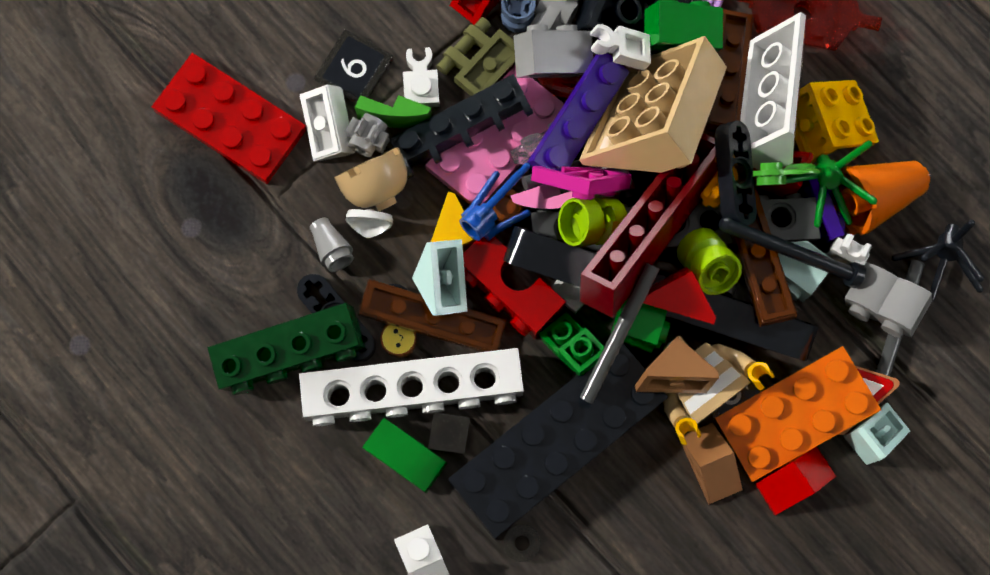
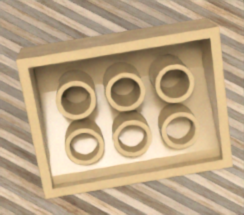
[579,36,727,173]

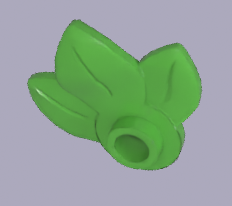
[753,162,820,186]

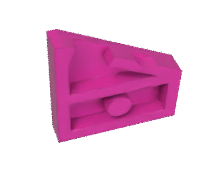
[531,166,632,200]

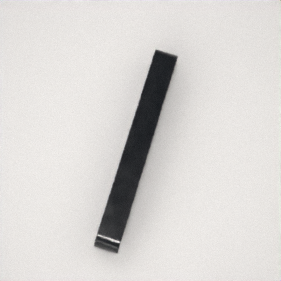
[503,226,819,361]

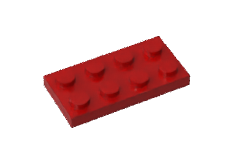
[151,52,307,184]

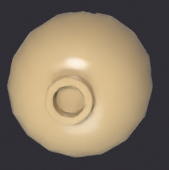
[334,147,407,211]

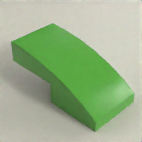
[355,95,432,128]

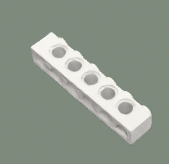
[299,348,524,426]

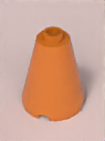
[833,161,930,236]

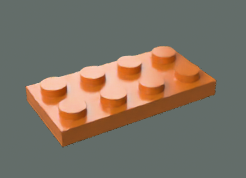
[715,346,881,482]

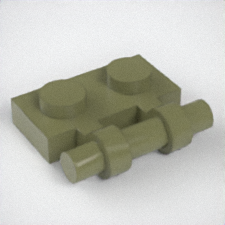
[436,17,516,96]

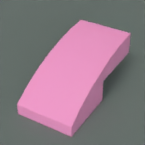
[511,184,595,209]

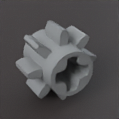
[345,113,390,157]

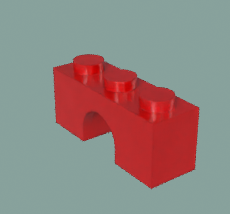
[463,237,566,339]

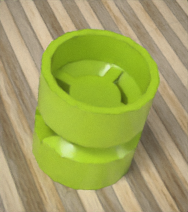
[558,197,627,246]
[677,228,742,295]

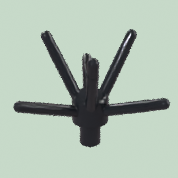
[892,219,984,302]

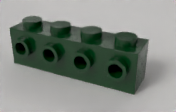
[207,303,366,395]

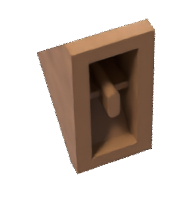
[635,336,719,393]
[682,423,743,505]

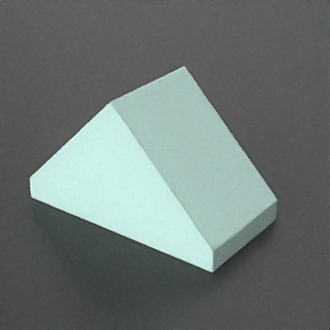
[412,239,468,316]
[844,402,910,465]

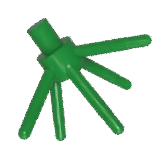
[787,141,877,228]

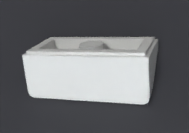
[300,84,355,162]

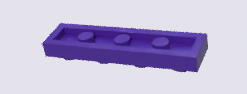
[527,52,630,172]

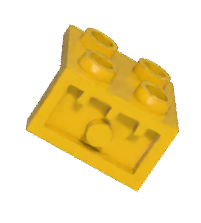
[795,80,879,163]

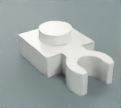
[590,24,651,71]
[403,47,440,108]
[825,234,872,265]

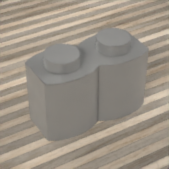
[844,262,932,338]

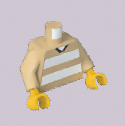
[663,336,775,445]

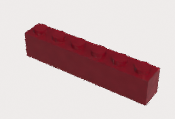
[580,133,717,318]

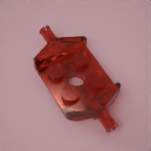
[735,0,882,51]

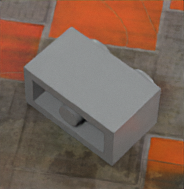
[513,24,593,78]

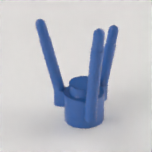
[459,163,531,241]

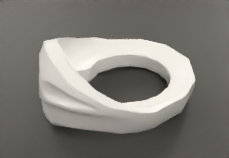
[346,209,393,239]

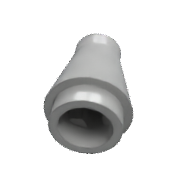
[309,217,354,272]

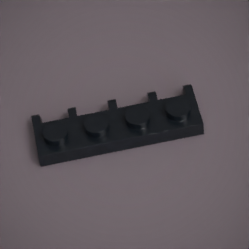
[390,74,534,179]

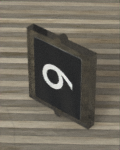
[314,29,393,104]

